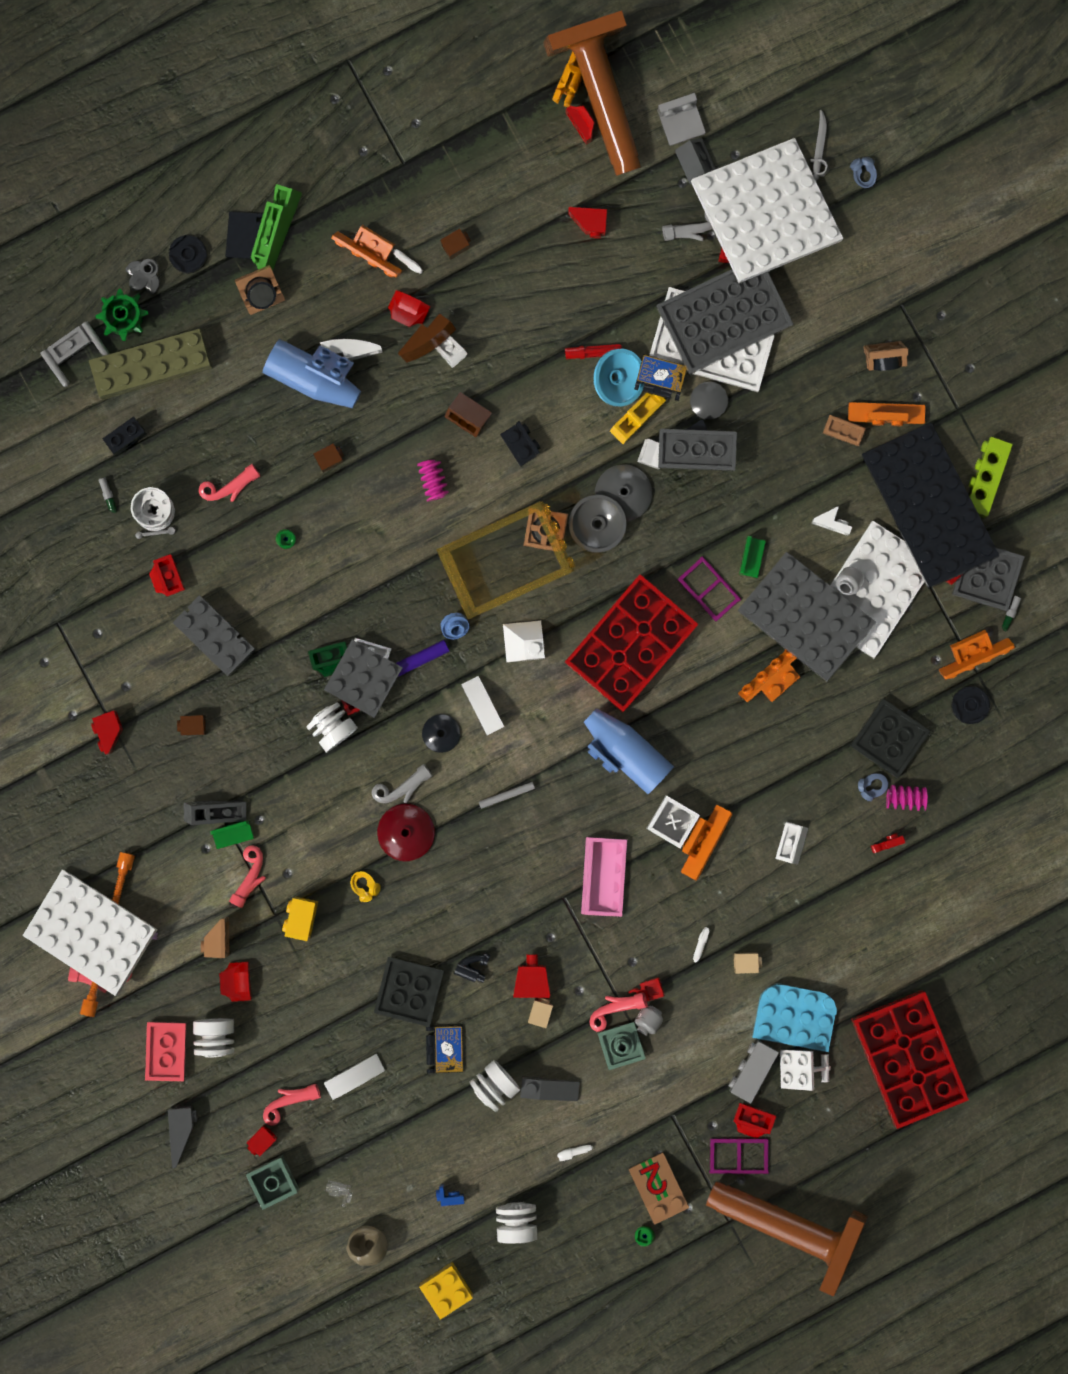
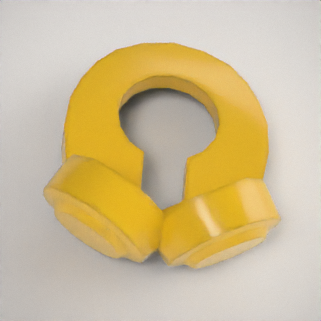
[350,871,381,902]

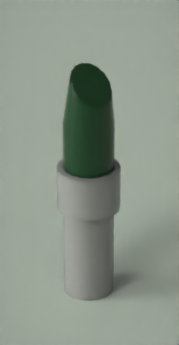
[99,477,117,513]
[1002,596,1022,632]

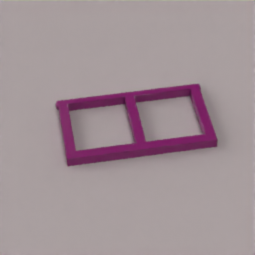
[677,556,741,622]
[709,1138,769,1174]

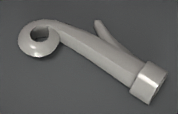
[662,213,713,241]
[372,764,433,803]

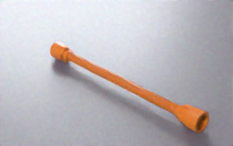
[80,852,135,1017]

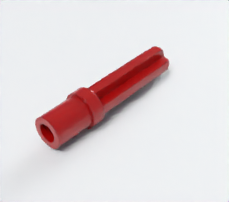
[565,344,622,359]

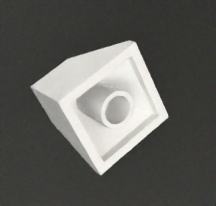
[503,621,545,662]

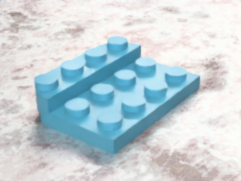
[752,984,837,1052]

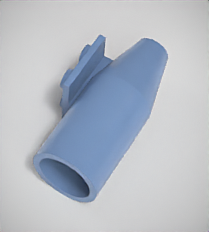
[262,339,361,408]
[584,708,674,794]

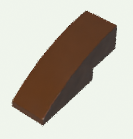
[398,313,456,363]

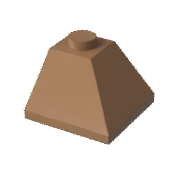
[201,917,230,958]

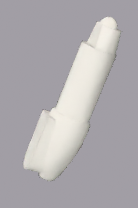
[393,249,423,274]
[693,927,709,962]
[557,1145,593,1161]

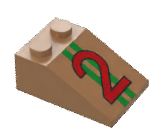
[629,1152,689,1225]

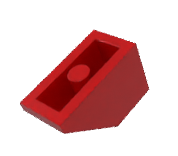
[568,207,607,238]

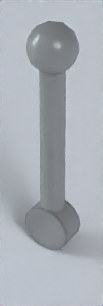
[135,527,175,539]

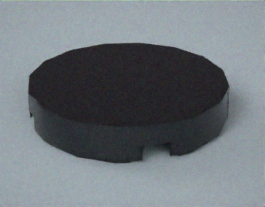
[169,235,207,274]
[951,686,990,724]

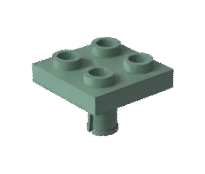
[597,1021,646,1070]

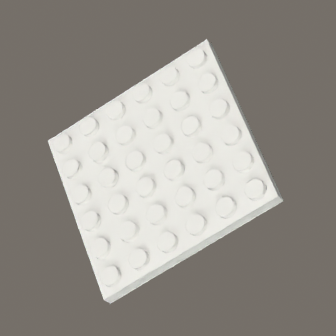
[691,138,843,283]

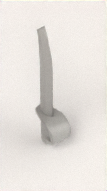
[810,110,829,181]

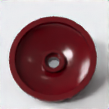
[377,804,435,861]

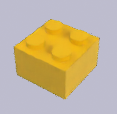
[282,897,318,941]
[419,1262,473,1320]

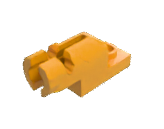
[552,51,583,107]

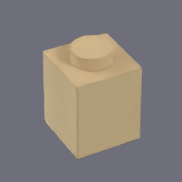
[734,952,762,974]
[528,998,553,1028]

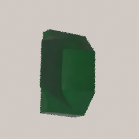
[308,641,347,677]

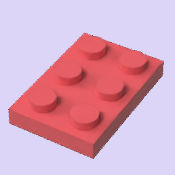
[145,1022,186,1082]

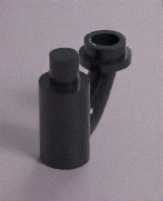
[454,951,490,983]

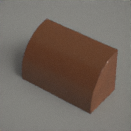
[445,392,492,437]

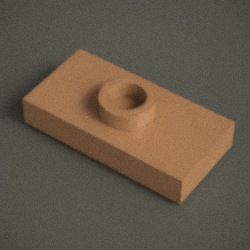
[823,415,866,447]

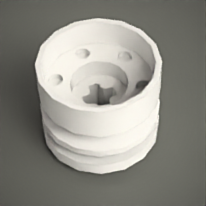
[131,487,175,531]
[306,702,358,753]
[193,1019,235,1057]
[469,1060,521,1112]
[496,1202,537,1243]

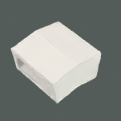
[637,439,660,469]

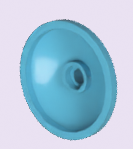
[594,349,644,407]

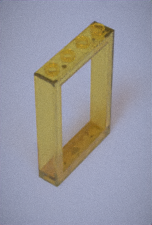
[436,501,575,619]

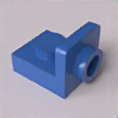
[436,1184,465,1206]

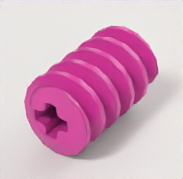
[417,460,449,502]
[886,785,928,811]

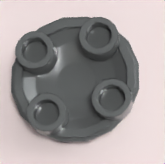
[690,382,728,420]

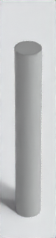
[479,782,535,809]

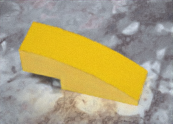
[610,393,666,444]

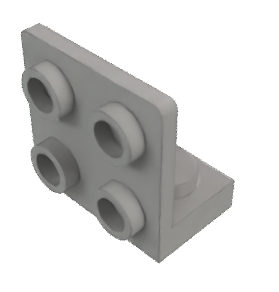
[657,93,705,146]

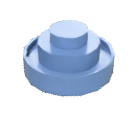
[440,613,469,640]

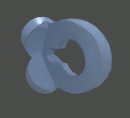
[850,157,877,188]
[858,774,888,801]

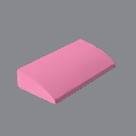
[581,837,627,917]

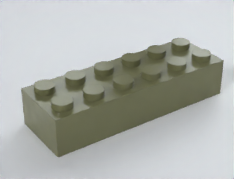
[89,329,213,400]

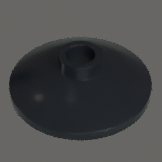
[422,714,460,753]

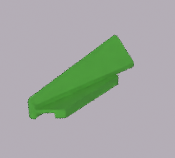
[251,184,302,278]

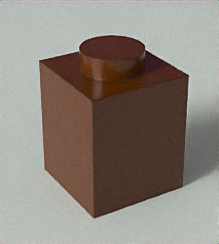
[440,228,471,260]
[313,443,344,473]
[177,715,206,736]

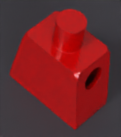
[513,954,550,998]

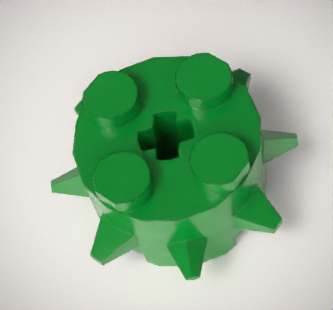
[95,289,148,341]

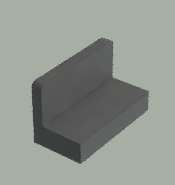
[675,138,716,184]

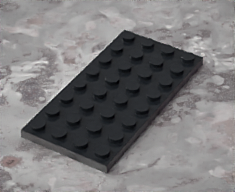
[862,422,999,589]

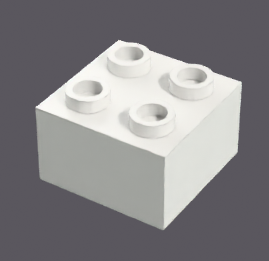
[646,795,700,848]

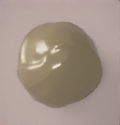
[346,1226,388,1266]

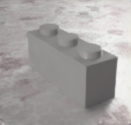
[728,1040,779,1103]

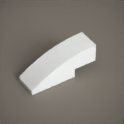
[320,339,383,361]
[461,676,504,736]
[324,1053,385,1100]

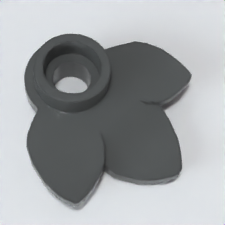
[125,259,160,295]

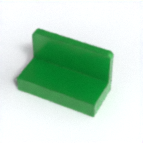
[738,536,765,578]
[210,820,254,849]

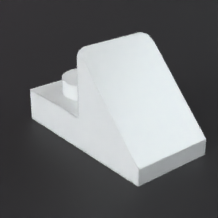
[435,336,467,368]
[812,506,852,536]

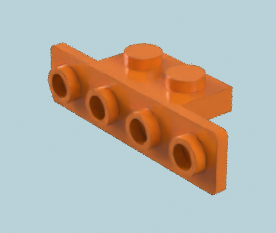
[331,225,402,278]
[848,402,925,426]
[939,630,1015,679]
[738,649,800,702]
[681,805,732,881]

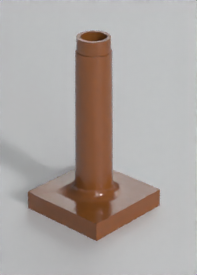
[543,10,641,176]
[706,1181,868,1297]

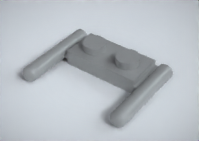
[40,321,110,387]

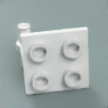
[780,1049,831,1091]

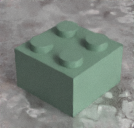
[246,1155,299,1210]

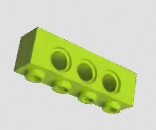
[968,437,1013,518]

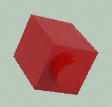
[246,1124,278,1157]

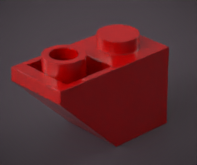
[91,710,123,755]

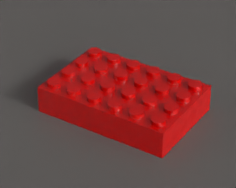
[565,575,698,712]
[851,990,969,1129]

